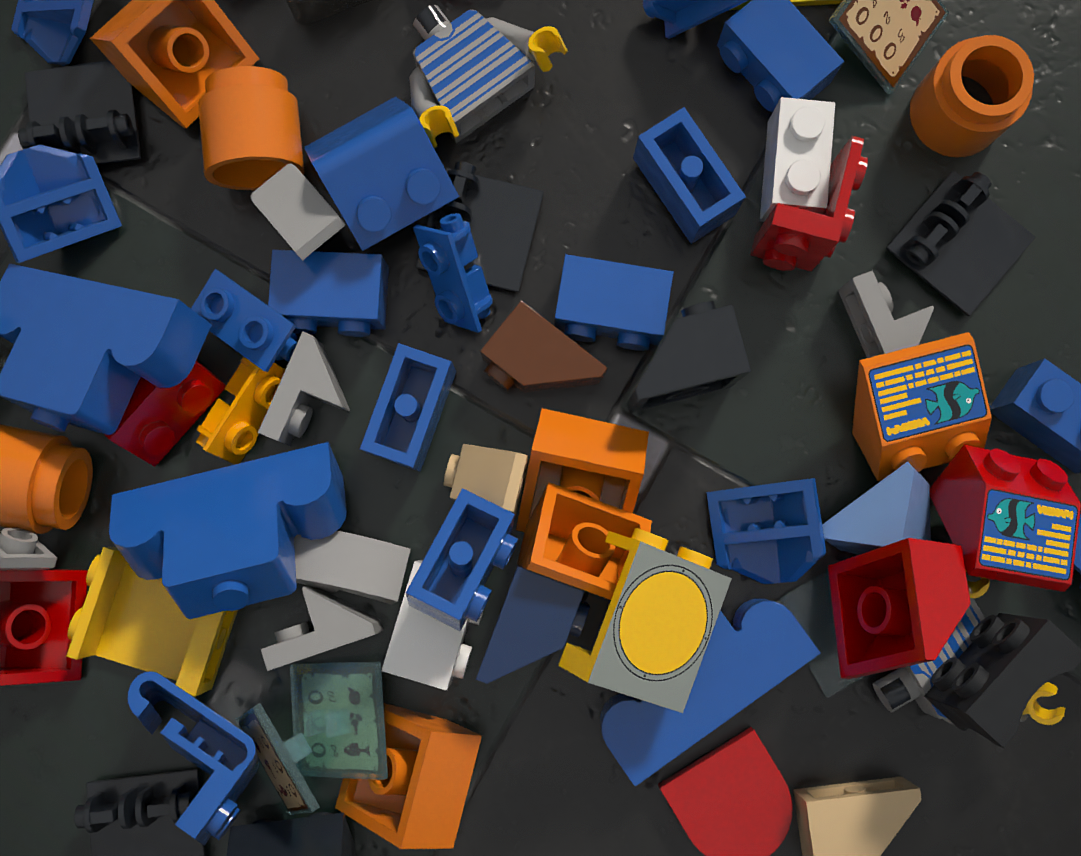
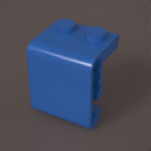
[304,96,459,251]
[128,672,259,845]

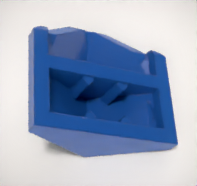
[11,0,94,66]
[0,145,122,263]
[706,478,826,584]

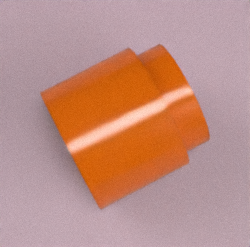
[910,35,1034,157]
[198,66,304,190]
[0,424,93,534]

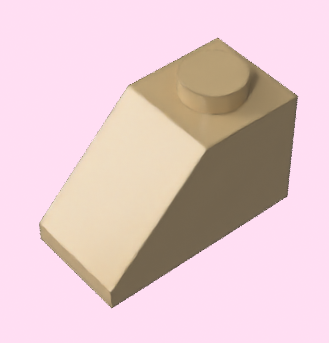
[444,444,529,515]
[793,776,922,856]

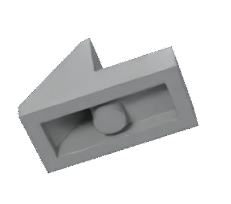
[250,163,346,261]
[838,270,934,358]
[258,331,350,446]
[261,586,383,671]

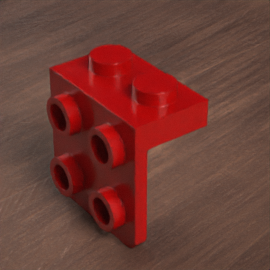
[750,136,868,271]
[104,361,226,467]

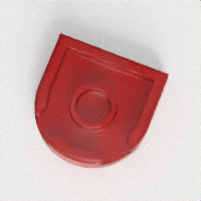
[658,727,793,856]

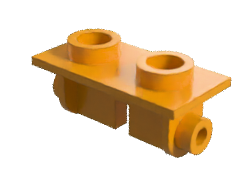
[195,357,285,465]

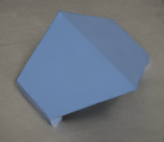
[822,461,931,555]

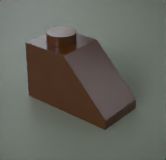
[480,300,608,393]

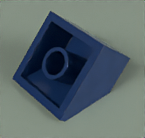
[476,565,590,684]

